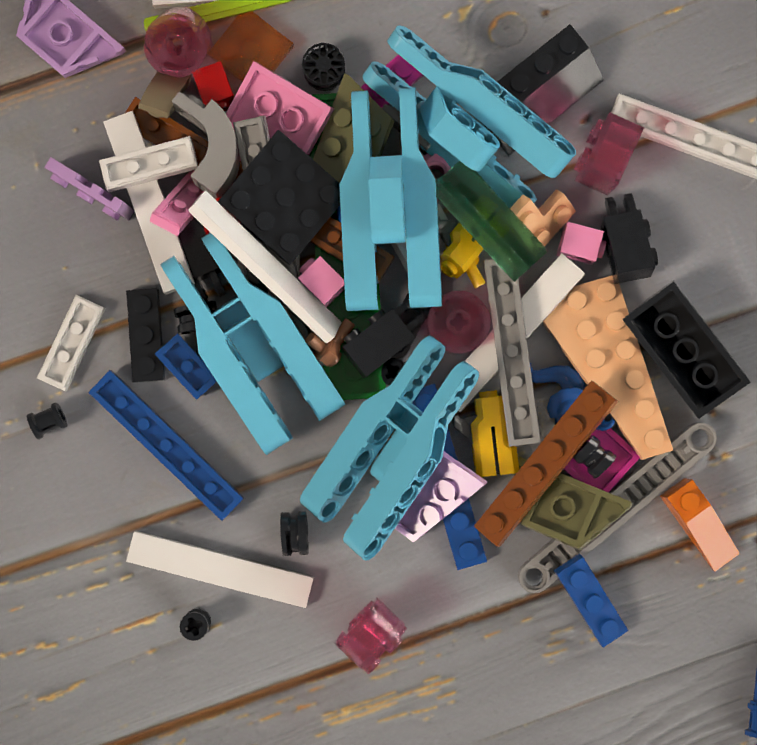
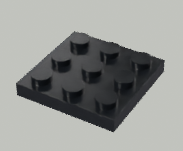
[217,130,340,265]

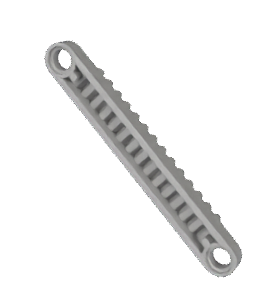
[518,423,717,593]

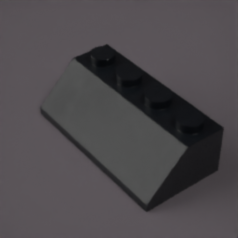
[484,24,604,156]
[622,280,751,419]

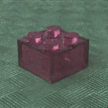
[573,112,644,195]

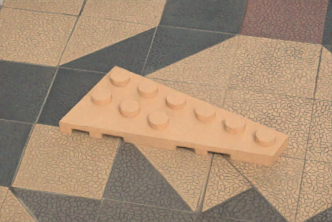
[543,275,673,460]

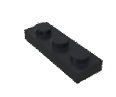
[126,288,165,383]

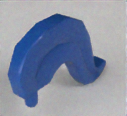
[530,363,586,390]
[546,387,616,431]

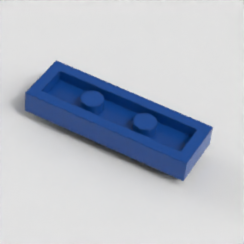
[553,553,629,648]

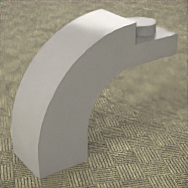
[172,91,240,199]

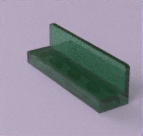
[435,161,547,282]

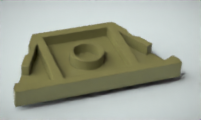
[313,74,394,183]
[518,457,632,550]

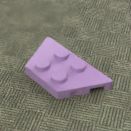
[16,0,126,78]

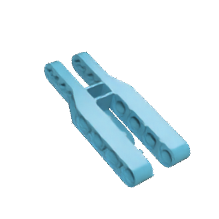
[362,25,576,212]
[339,87,442,311]
[160,233,346,455]
[300,336,479,561]

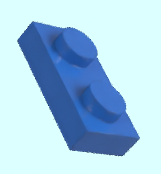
[155,333,217,400]

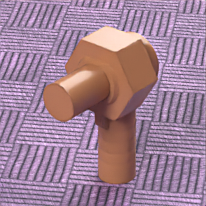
[305,319,355,367]

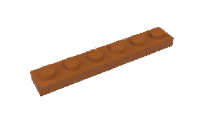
[474,380,618,547]

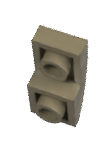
[138,65,192,118]

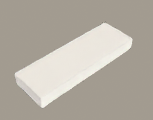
[99,136,198,192]
[37,295,106,391]

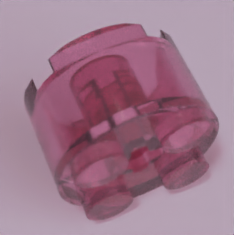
[144,7,212,77]
[426,291,491,355]
[334,597,407,674]

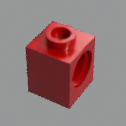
[192,61,234,112]

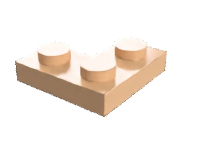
[502,189,576,256]

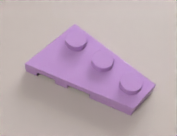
[44,157,135,221]
[395,451,488,542]

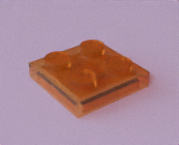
[208,11,294,82]

